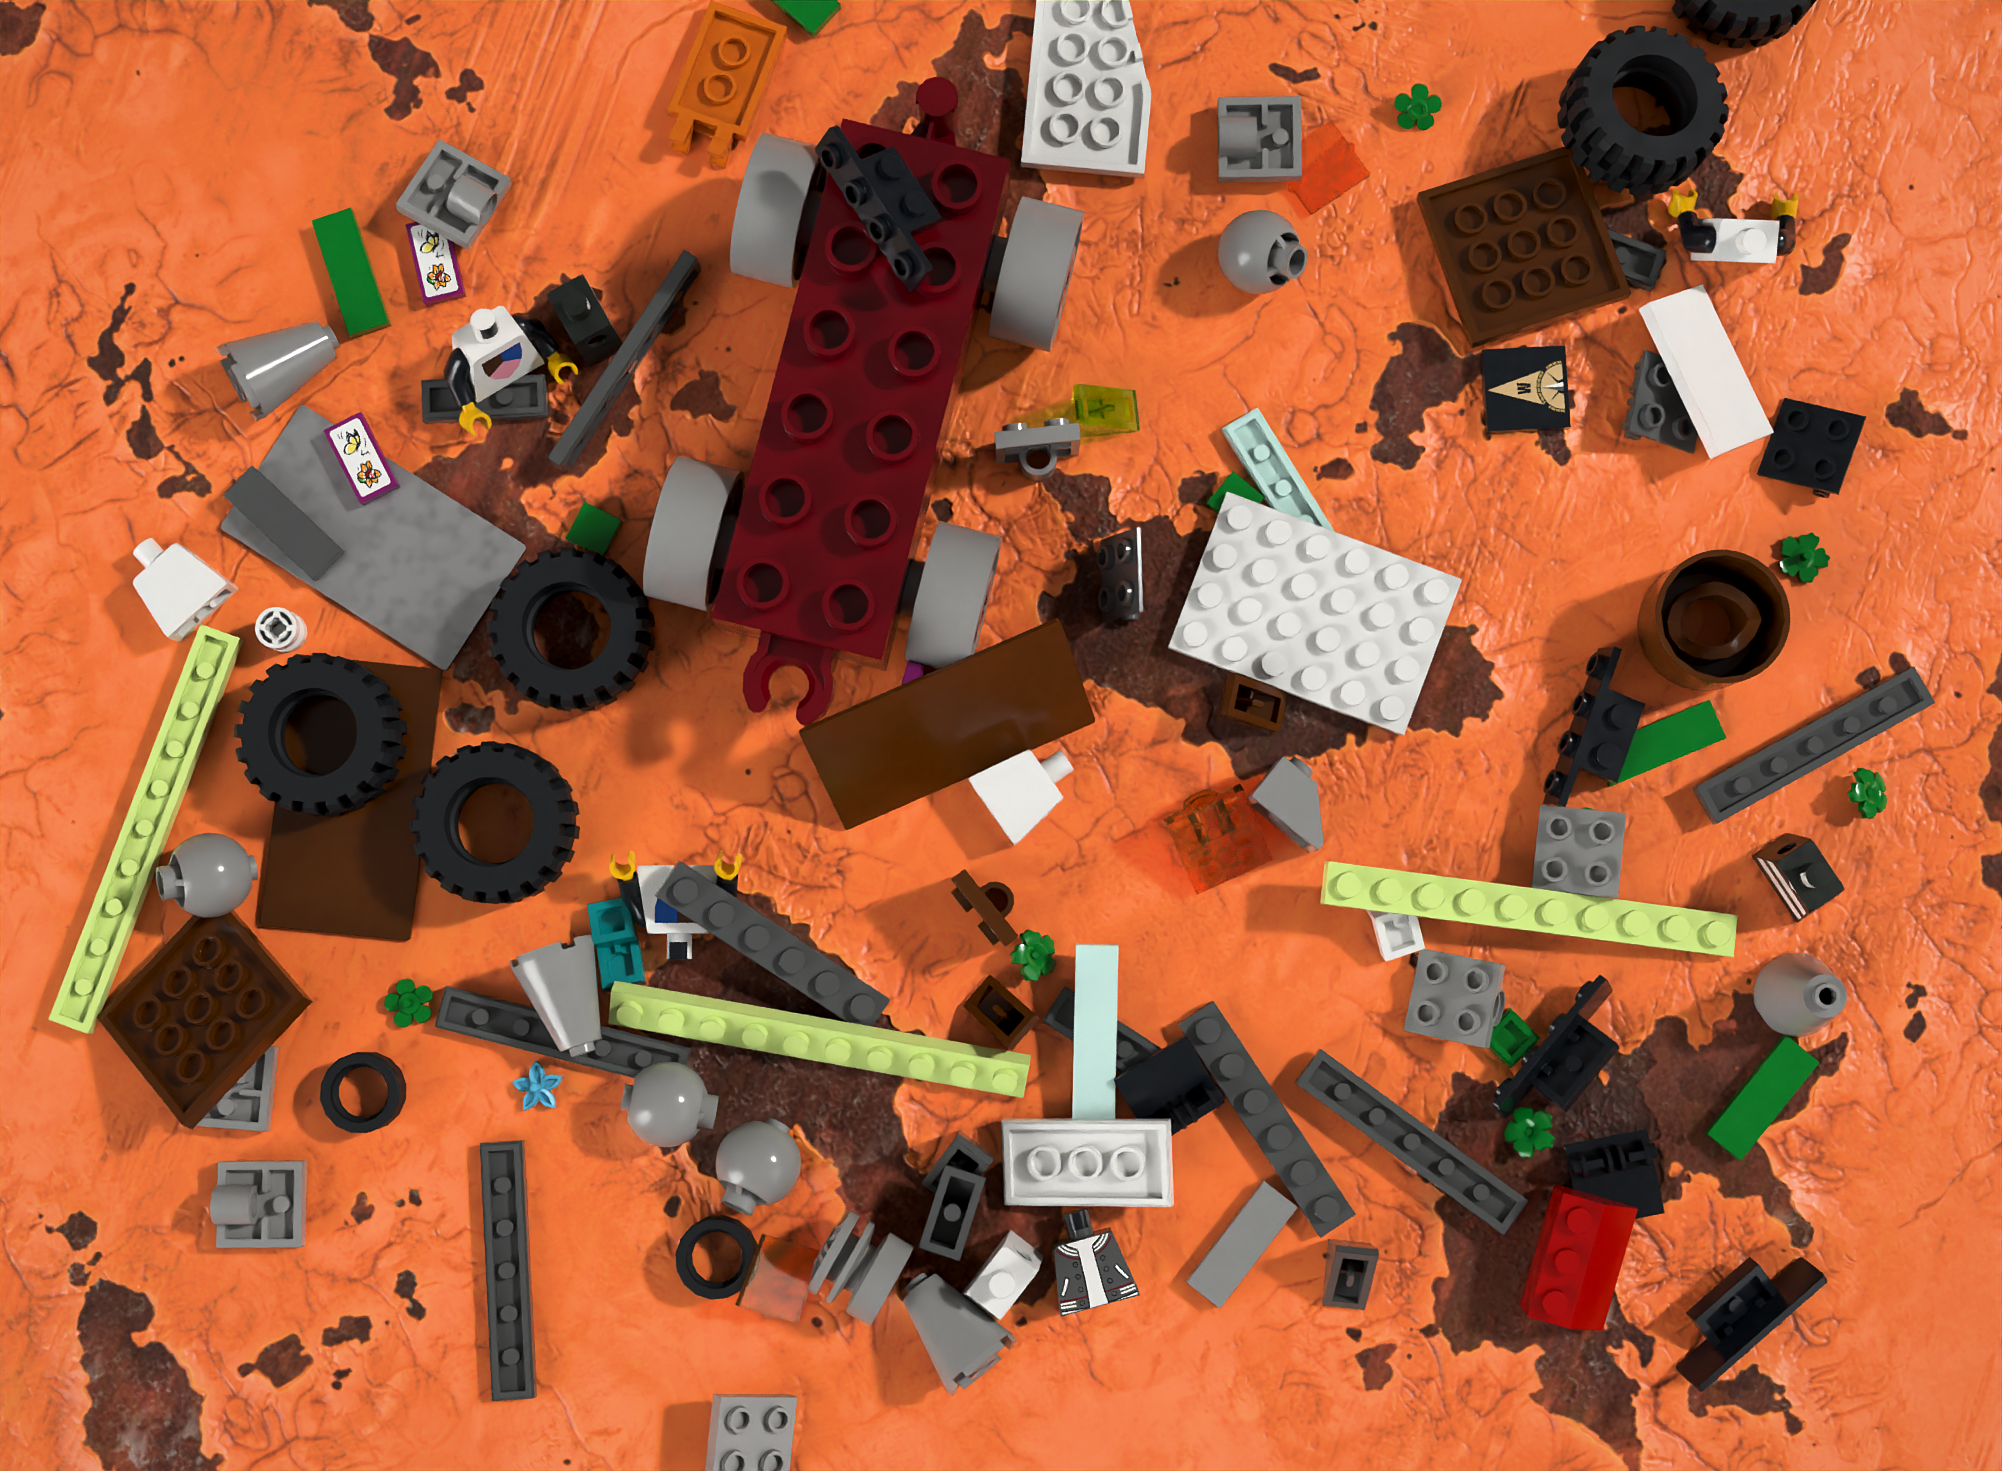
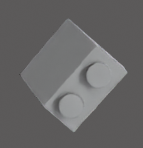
[1244,756,1324,853]

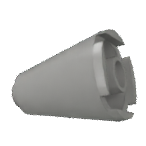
[215,321,340,422]
[509,935,601,1058]
[1753,953,1847,1037]
[903,1273,1017,1396]

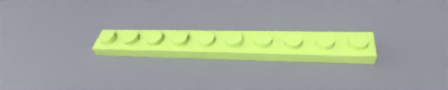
[48,624,244,1034]
[1320,861,1738,957]
[608,981,1031,1098]

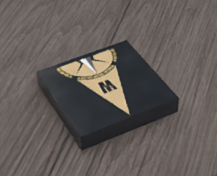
[1480,345,1571,434]

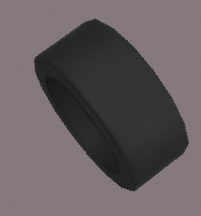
[320,1052,406,1133]
[675,1215,759,1300]

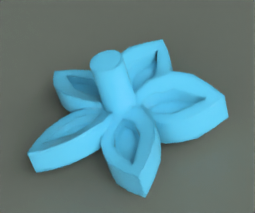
[512,1061,563,1111]

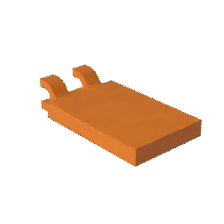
[667,0,788,169]

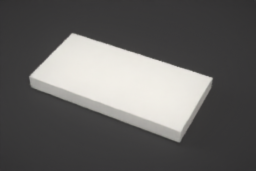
[1639,284,1774,459]
[1001,1118,1174,1207]

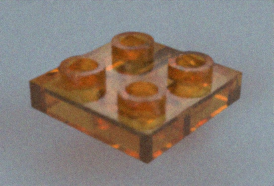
[1164,784,1273,895]

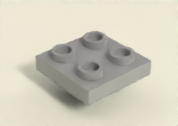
[1217,96,1302,182]
[395,139,512,250]
[994,418,1081,482]
[1532,805,1626,899]
[1403,949,1506,1049]
[181,1045,279,1132]
[210,1160,307,1248]
[705,1394,797,1471]

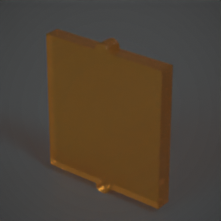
[1287,120,1370,215]
[735,1233,821,1323]

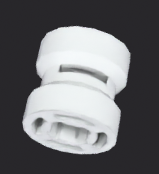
[255,607,308,653]

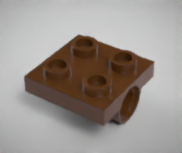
[951,869,1018,947]

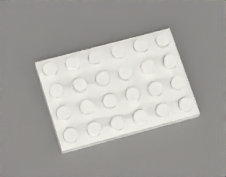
[1168,492,1462,736]

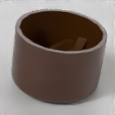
[1637,550,1790,691]

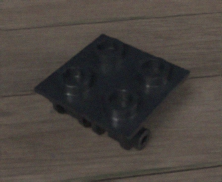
[1757,398,1866,498]
[1113,1035,1225,1136]
[1564,1129,1665,1219]

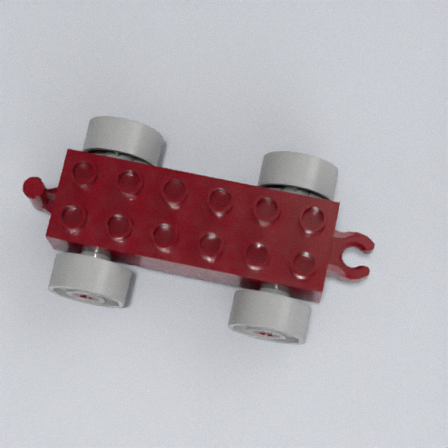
[643,77,1085,727]

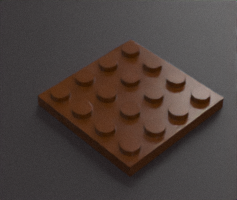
[1416,147,1631,348]
[97,910,313,1129]

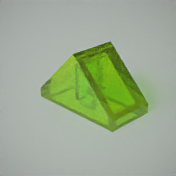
[1072,384,1140,438]

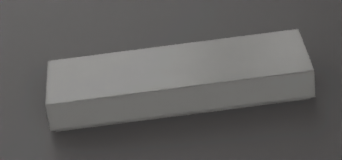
[1185,1180,1298,1309]

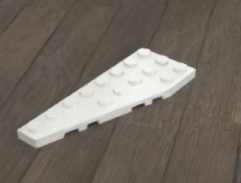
[1021,0,1152,178]

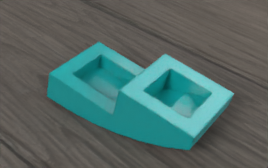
[587,898,647,993]

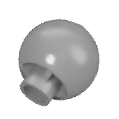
[1218,210,1307,294]
[156,833,258,918]
[620,1061,719,1147]
[716,1118,801,1216]

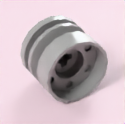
[806,1210,914,1326]

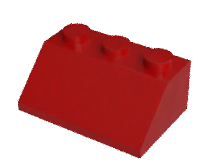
[1519,1184,1638,1331]

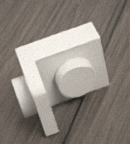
[1366,910,1425,962]

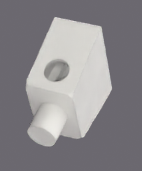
[132,538,239,642]
[968,749,1074,846]
[961,1229,1044,1320]

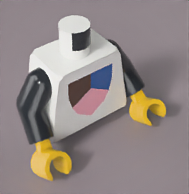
[1668,188,1799,263]
[443,306,578,436]
[610,850,743,959]

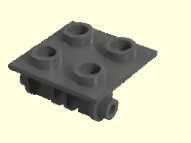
[1622,350,1698,454]
[1097,527,1143,622]

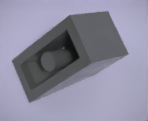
[918,1164,986,1261]

